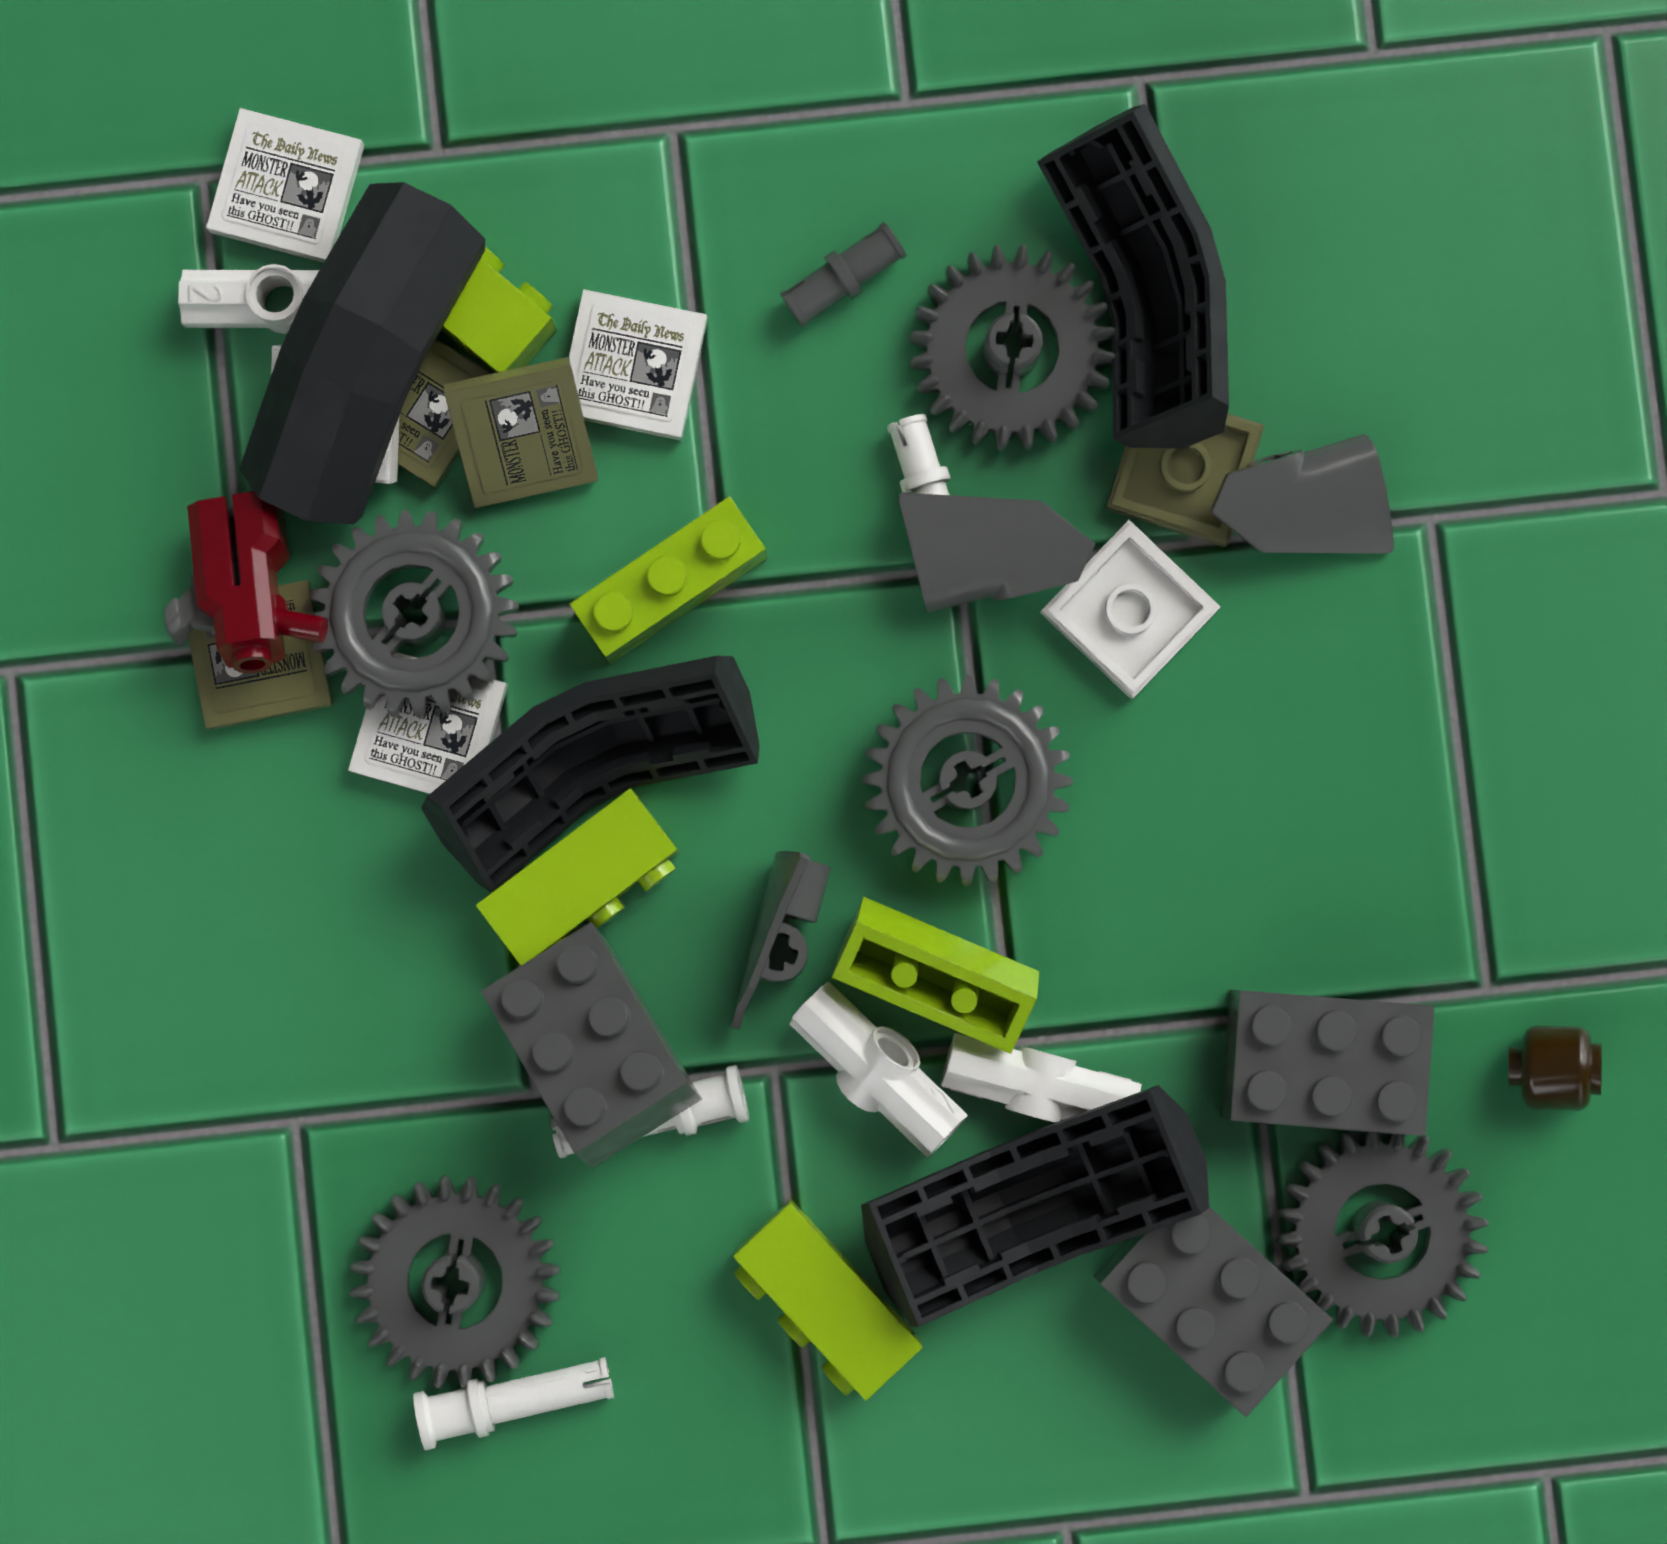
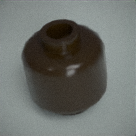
[1508,1026,1602,1111]

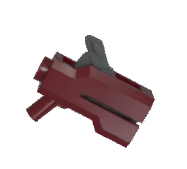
[164,491,328,673]

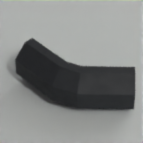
[1037,104,1229,448]
[239,182,485,525]
[421,655,760,893]
[861,1085,1209,1327]

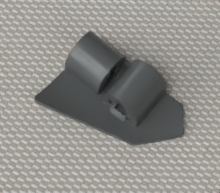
[1210,434,1394,554]
[898,492,1095,613]
[730,851,831,1030]

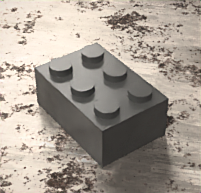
[481,922,702,1168]
[1220,990,1434,1136]
[1093,1207,1333,1417]

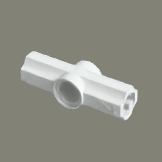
[178,264,319,334]
[789,982,968,1158]
[940,1033,1142,1123]

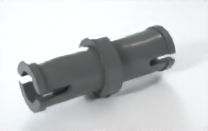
[780,222,907,328]

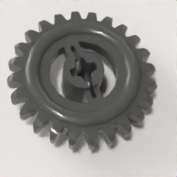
[909,244,1115,451]
[309,510,519,719]
[862,675,1073,886]
[1276,1131,1489,1338]
[349,1175,561,1389]

